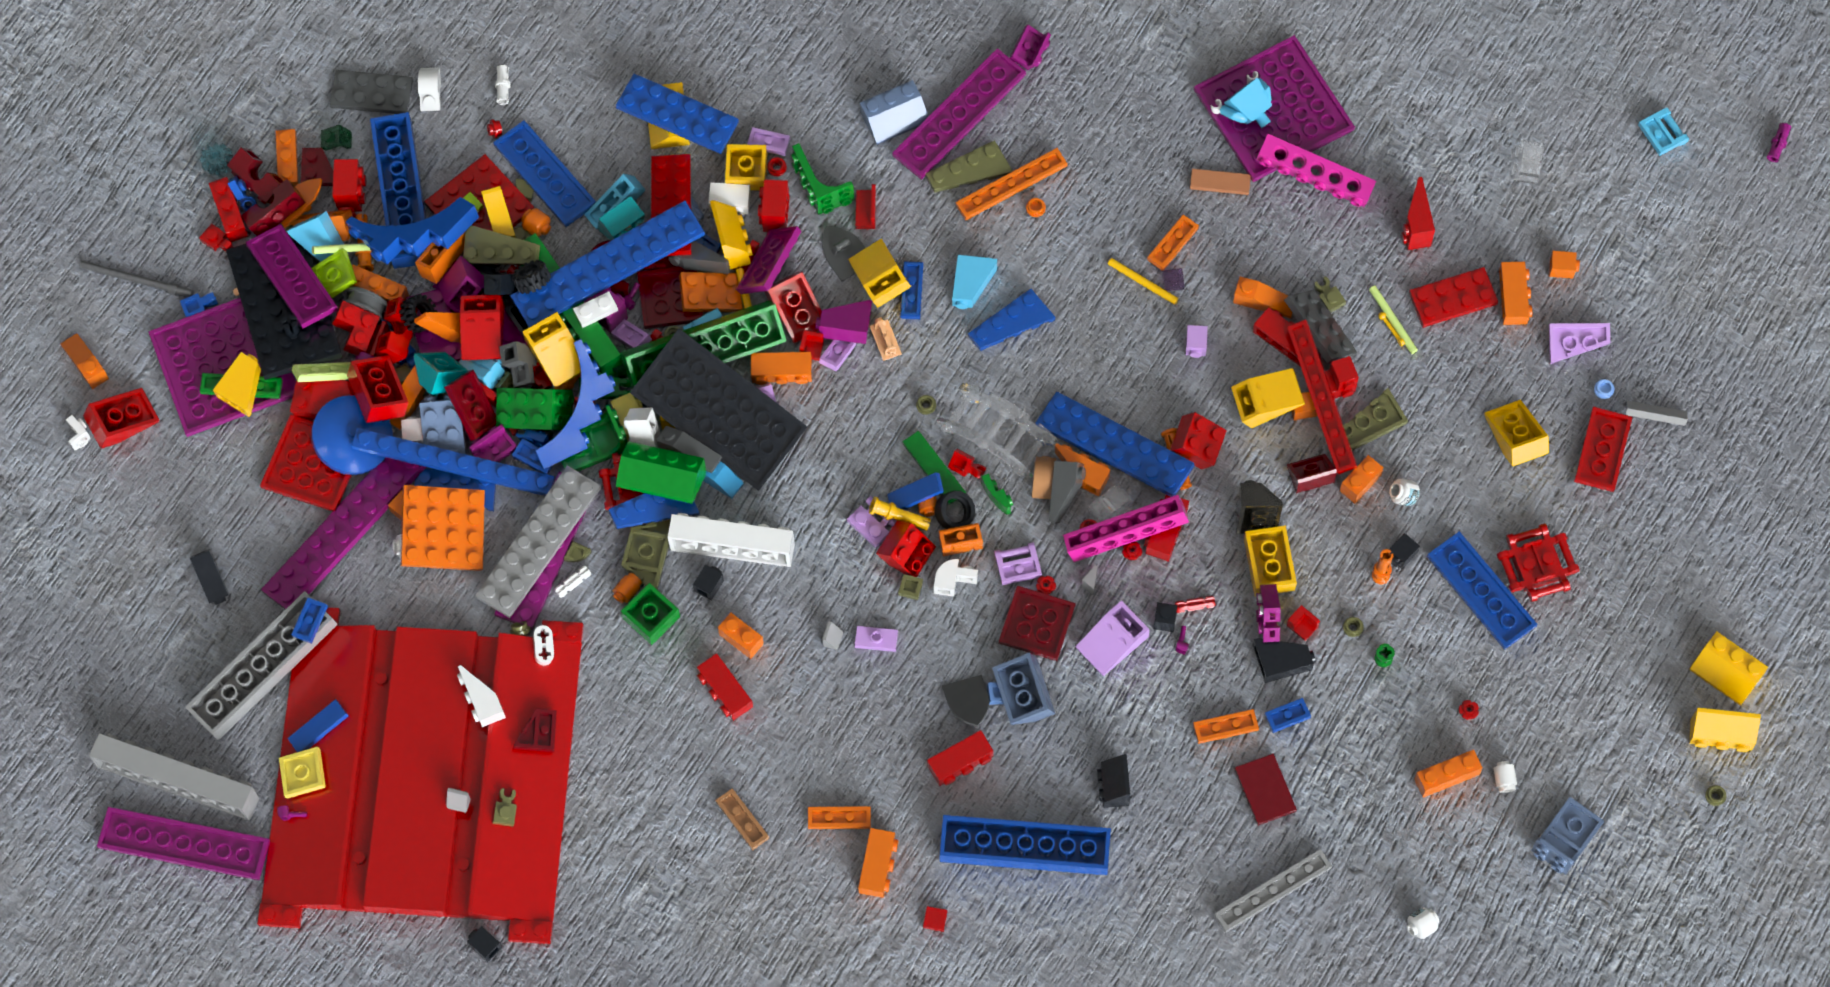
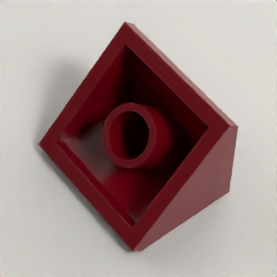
[1287,454,1337,493]

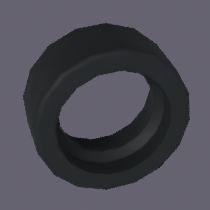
[934,491,975,529]

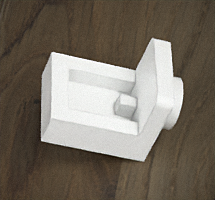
[66,415,91,450]

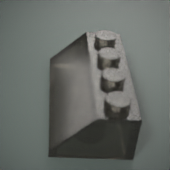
[1235,480,1283,534]

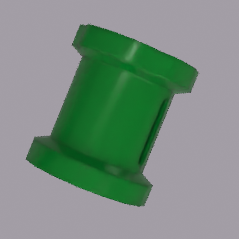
[1374,644,1395,668]

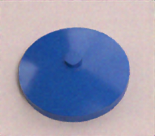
[311,395,393,475]

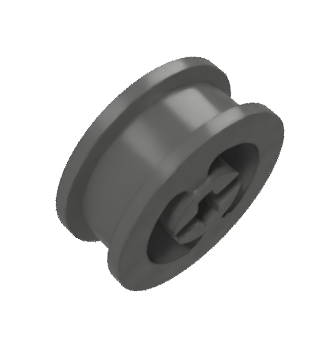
[343,287,388,324]

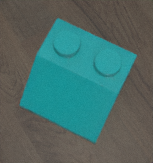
[598,196,645,240]
[414,352,468,395]

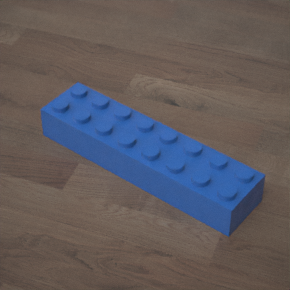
[370,112,426,269]
[940,815,1111,875]

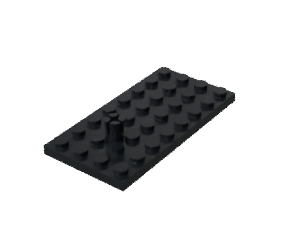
[226,234,342,380]
[630,329,808,491]

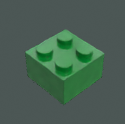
[621,583,680,645]

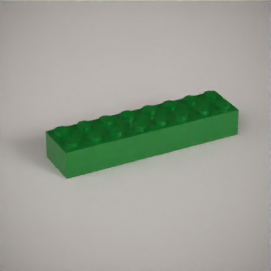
[521,233,624,377]
[620,300,786,389]

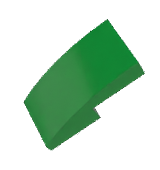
[981,474,1013,515]

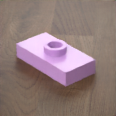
[747,127,790,156]
[611,319,652,348]
[819,340,857,372]
[855,626,898,652]

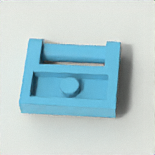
[1638,108,1689,156]

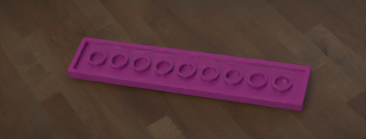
[261,457,426,610]

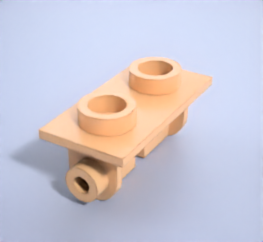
[869,317,902,361]

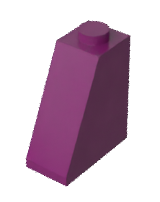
[815,300,872,344]

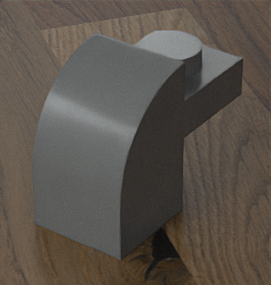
[499,341,537,388]

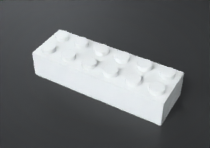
[668,513,795,567]

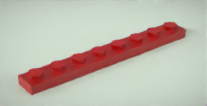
[1287,319,1358,474]

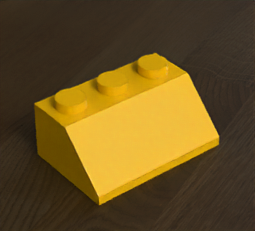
[648,82,690,149]
[710,200,753,270]
[1689,631,1768,706]
[1689,708,1761,752]

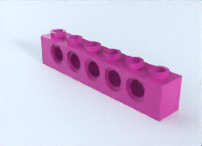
[1256,134,1376,207]
[1063,495,1189,562]

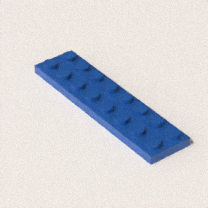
[1035,391,1194,497]

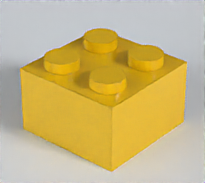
[725,144,767,191]

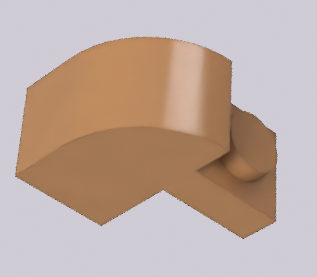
[1032,456,1056,499]

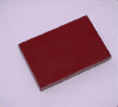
[444,370,496,441]
[1235,753,1297,826]

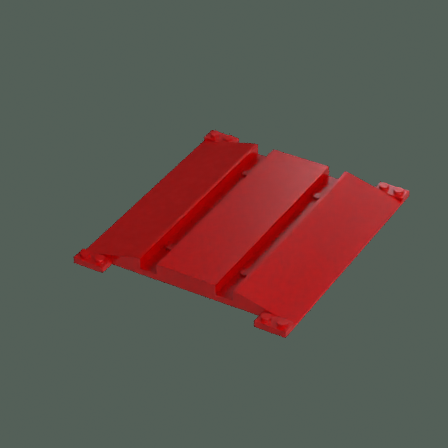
[257,607,584,944]

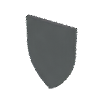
[822,226,865,282]
[942,675,989,727]

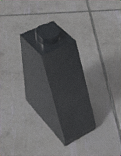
[484,272,518,295]
[190,549,229,605]
[1253,638,1316,683]

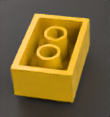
[1244,525,1297,597]

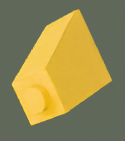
[481,186,516,238]
[213,352,261,417]

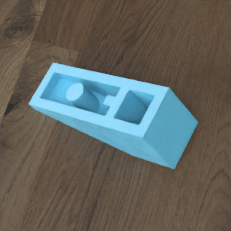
[584,174,646,229]

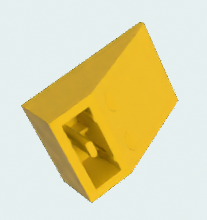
[848,238,911,308]
[523,312,581,388]
[1231,368,1305,428]

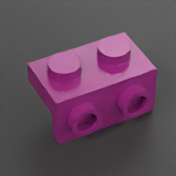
[1009,25,1051,70]
[469,424,517,462]

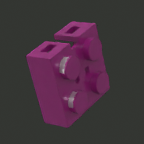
[1256,584,1280,642]

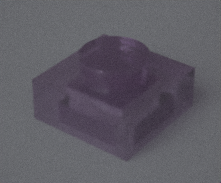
[1162,268,1185,291]

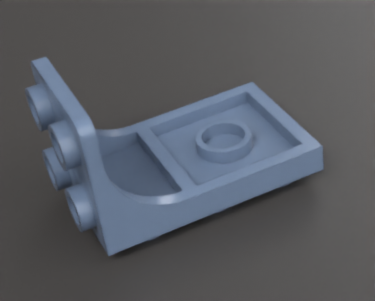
[419,394,466,454]
[1531,797,1604,875]

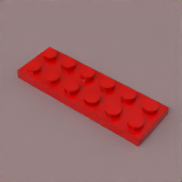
[651,154,692,256]

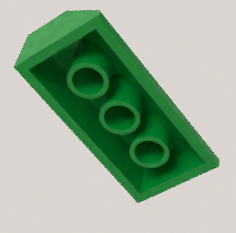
[616,441,706,504]

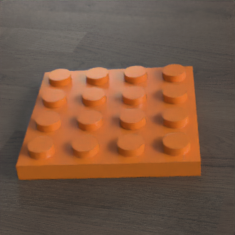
[401,485,485,571]

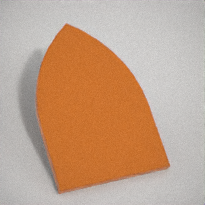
[281,178,322,228]

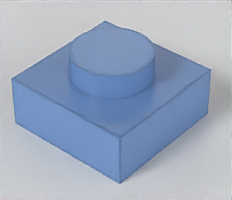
[986,682,1004,705]

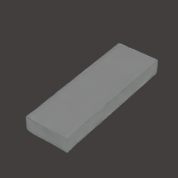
[1625,401,1688,426]

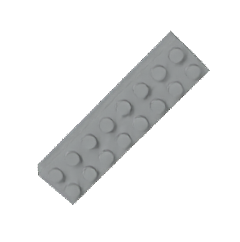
[185,591,338,741]
[89,733,259,821]

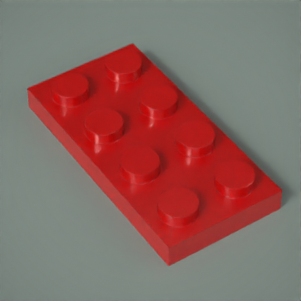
[1409,267,1499,328]
[1574,407,1632,492]

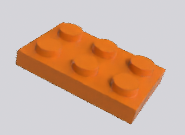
[679,272,742,312]

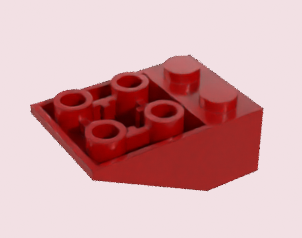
[460,295,504,360]

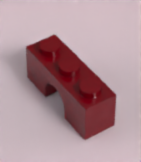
[227,147,284,204]
[241,179,306,236]

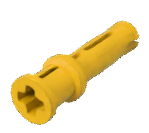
[869,496,931,531]

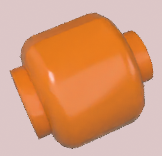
[521,208,551,237]

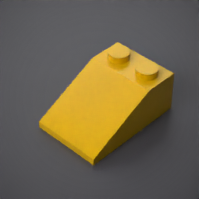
[1484,399,1549,467]

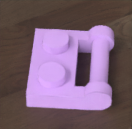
[994,542,1042,585]

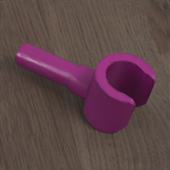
[623,282,640,310]
[1176,626,1189,655]
[277,806,307,821]

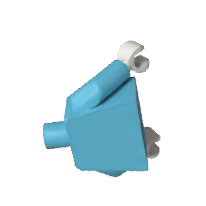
[1210,71,1272,128]

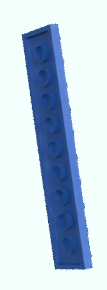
[510,201,705,328]

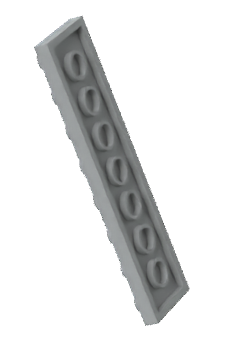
[475,466,601,618]

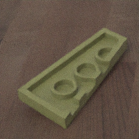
[925,140,1013,193]
[463,225,540,265]
[1343,388,1408,451]

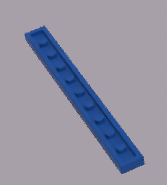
[352,428,554,496]

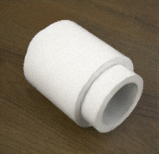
[1493,761,1517,793]

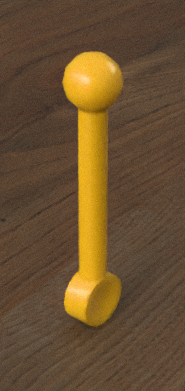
[1378,312,1405,347]

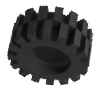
[512,260,551,294]
[399,294,438,333]

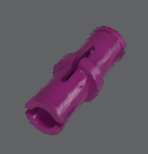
[1767,123,1791,162]

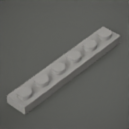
[1214,849,1332,933]

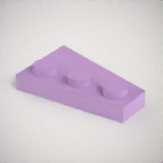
[1548,323,1611,364]

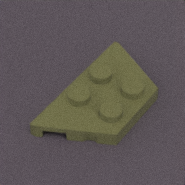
[621,519,671,590]

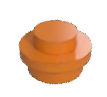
[1026,198,1046,217]

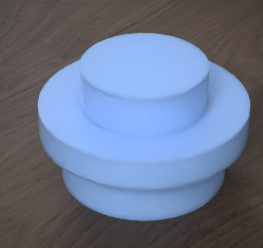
[1594,379,1615,399]

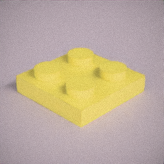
[279,747,326,799]

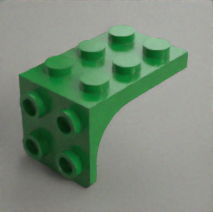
[790,143,854,215]
[496,388,574,430]
[552,404,628,472]

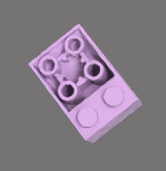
[1075,600,1150,676]

